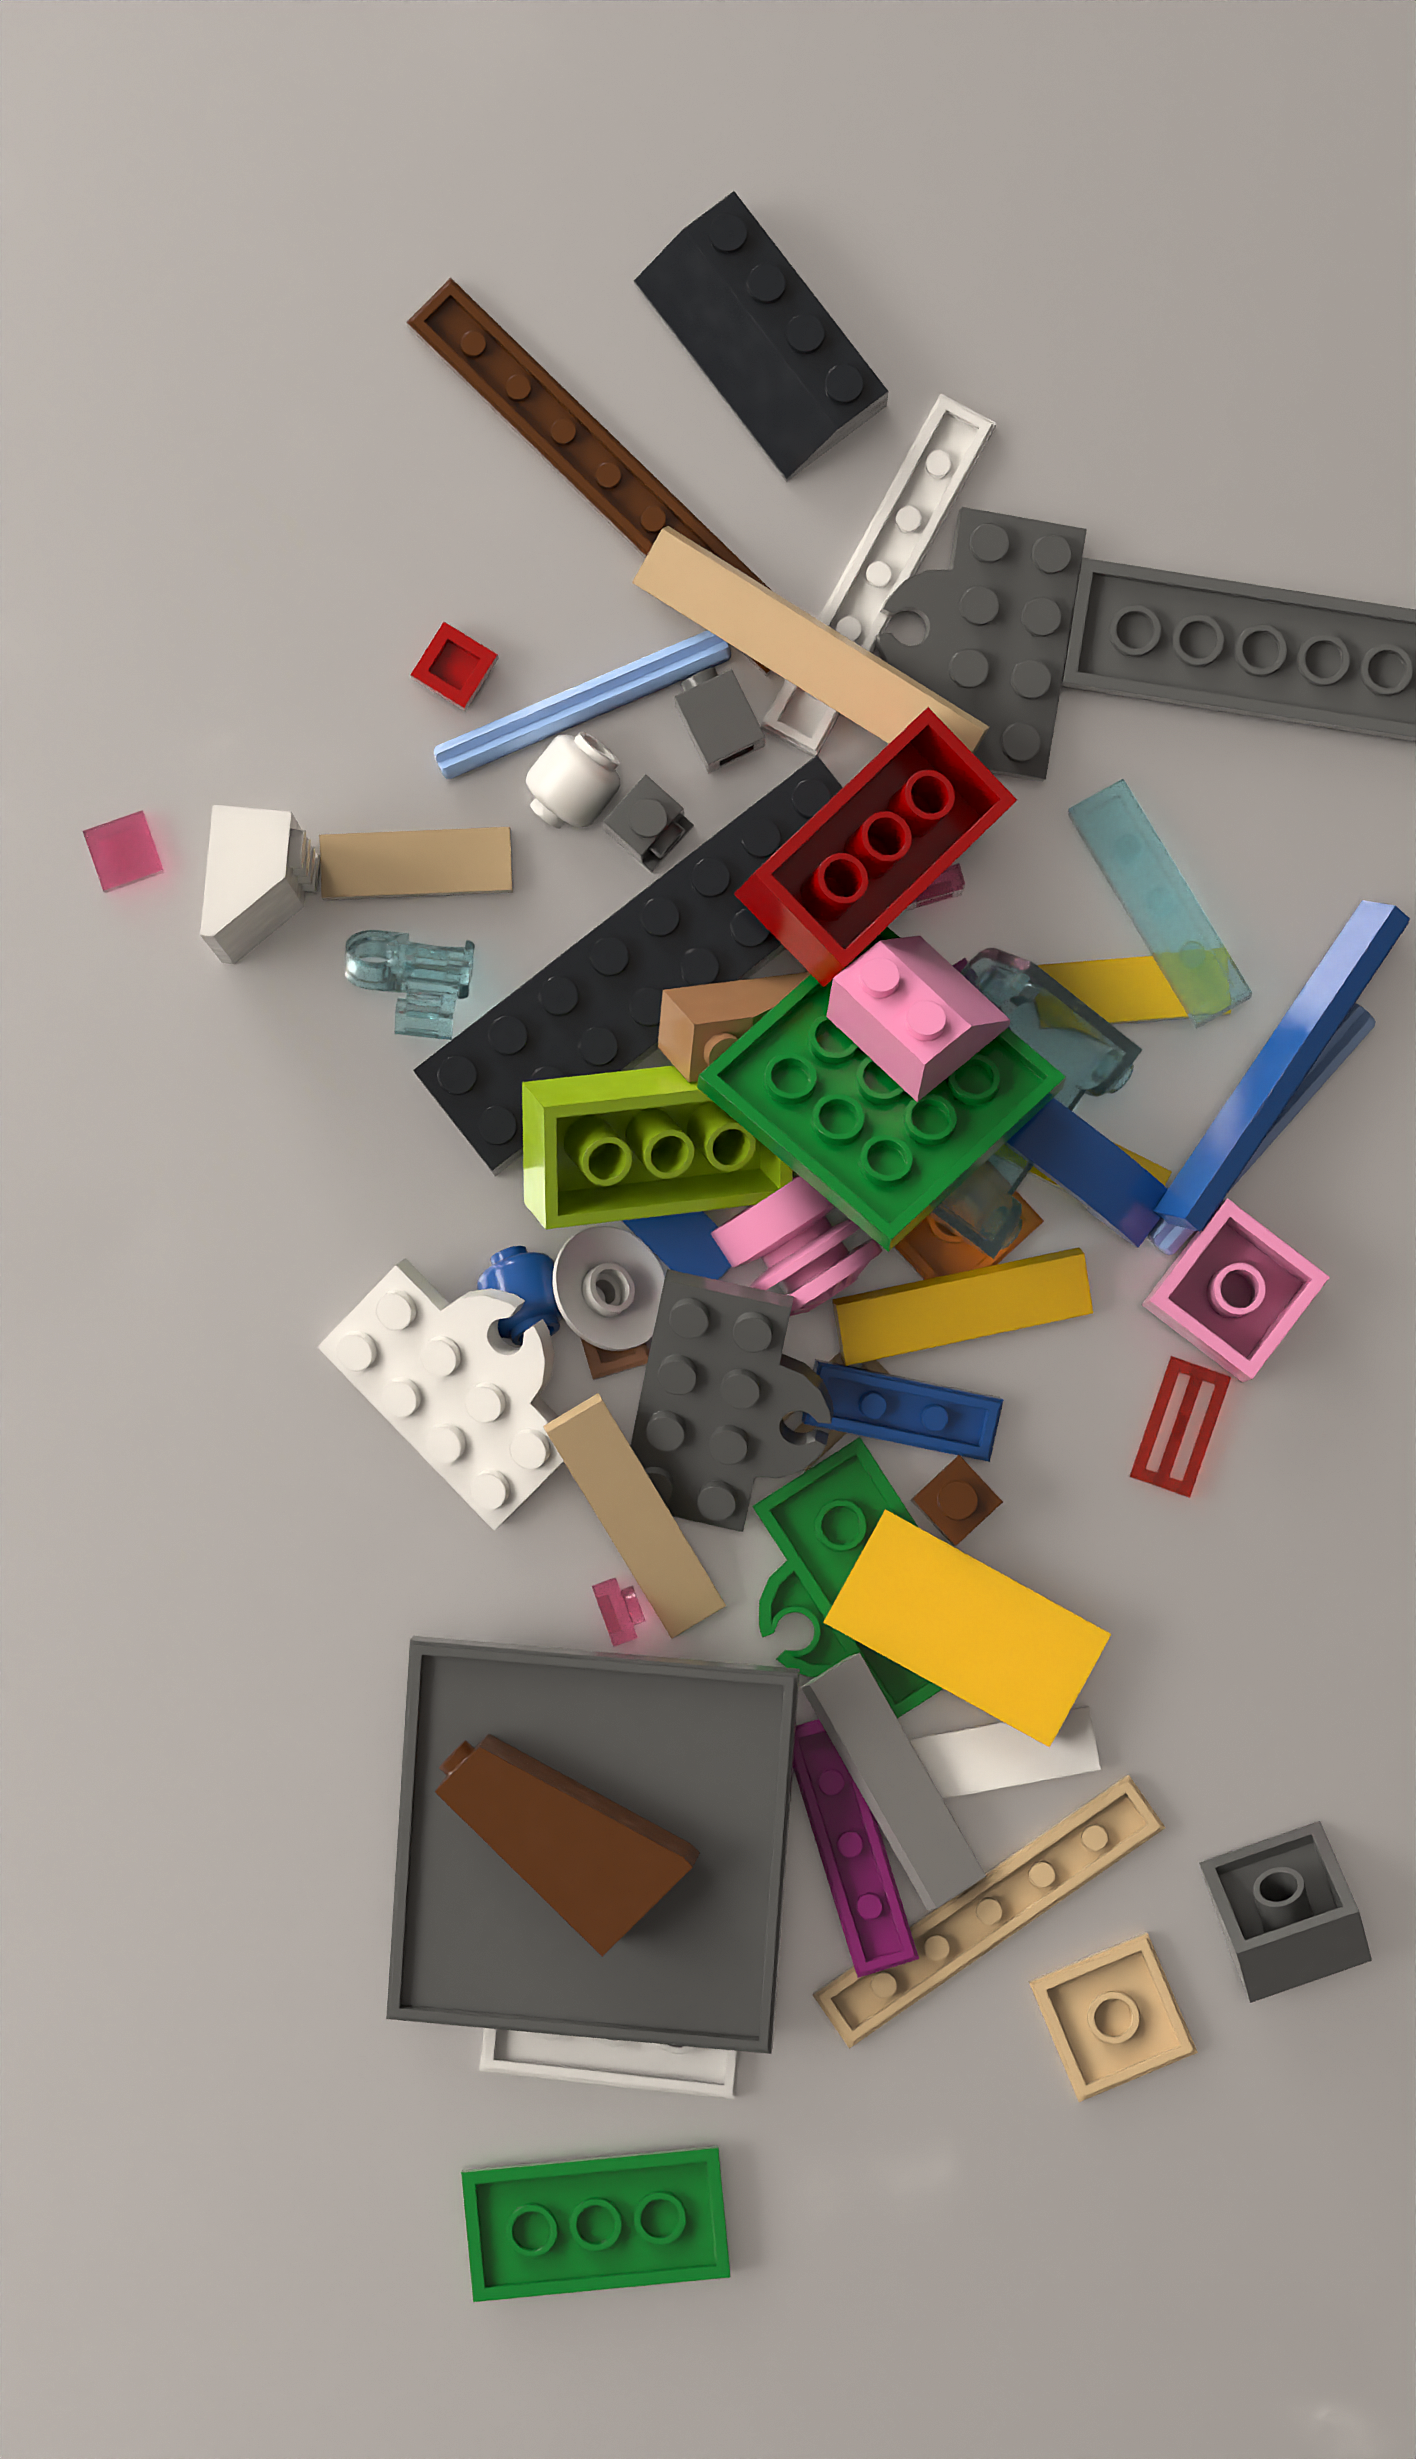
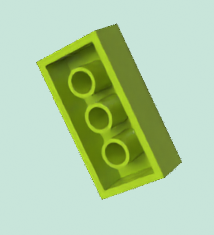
[522,1065,793,1230]

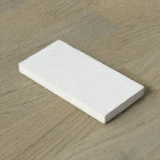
[479,2028,740,2099]

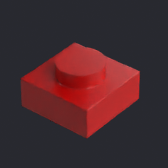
[410,622,499,712]

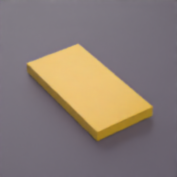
[823,1509,1112,1747]

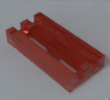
[1128,1356,1231,1498]

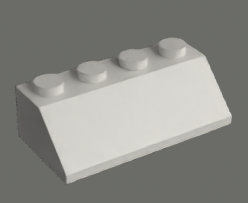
[200,805,320,964]

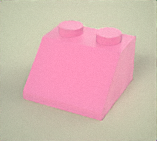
[826,936,1011,1102]

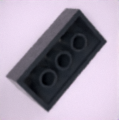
[634,191,889,482]

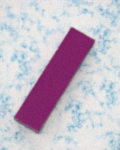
[793,1719,919,1978]

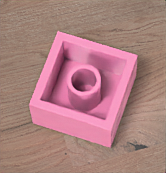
[1141,1198,1330,1383]

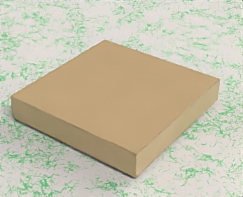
[1028,1932,1198,2102]

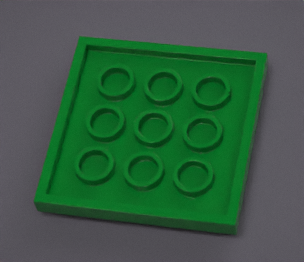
[697,927,1066,1252]

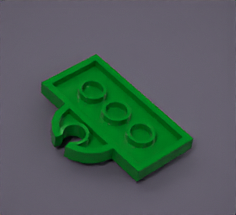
[752,1437,943,1719]

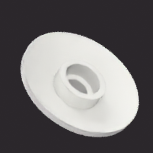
[553,1226,665,1351]

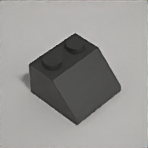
[1199,1821,1372,2003]

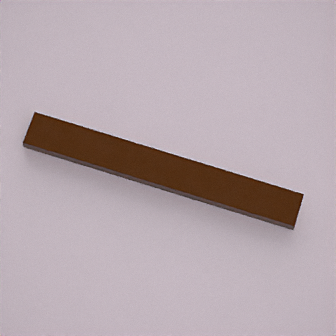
[406,277,772,677]

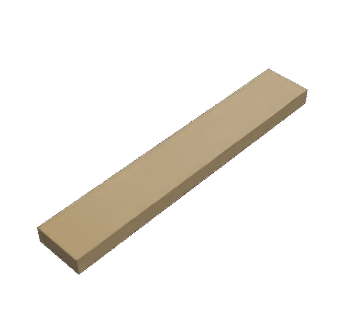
[632,526,990,754]
[812,1774,1166,2049]

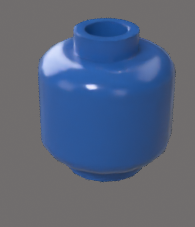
[477,1246,563,1346]

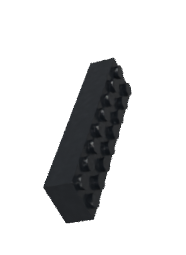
[413,755,843,1176]

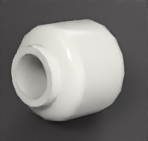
[526,732,620,829]

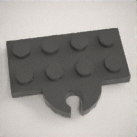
[876,507,1087,781]
[630,1269,834,1532]

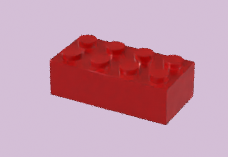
[734,707,1017,987]

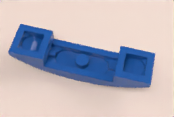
[1005,1098,1168,1248]

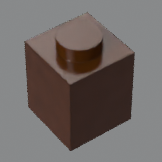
[910,1455,1003,1547]

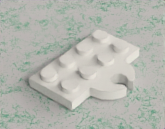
[318,1258,564,1531]

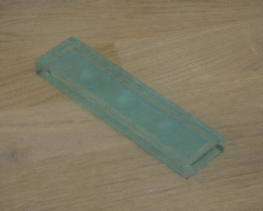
[1068,778,1252,1029]

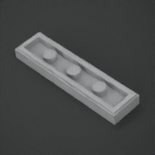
[801,1653,986,1910]

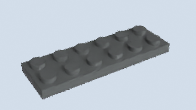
[1062,558,1416,741]

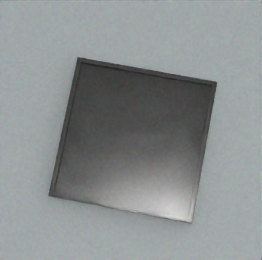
[386,1636,800,2054]

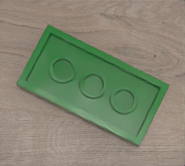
[461,2146,731,2302]

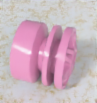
[710,1175,883,1316]

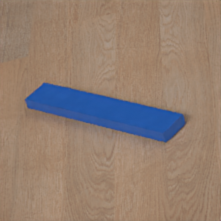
[1154,900,1410,1232]

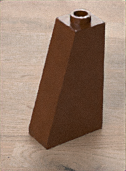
[435,1734,700,1957]

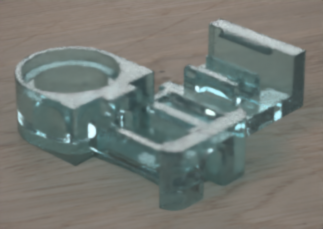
[344,930,475,1040]

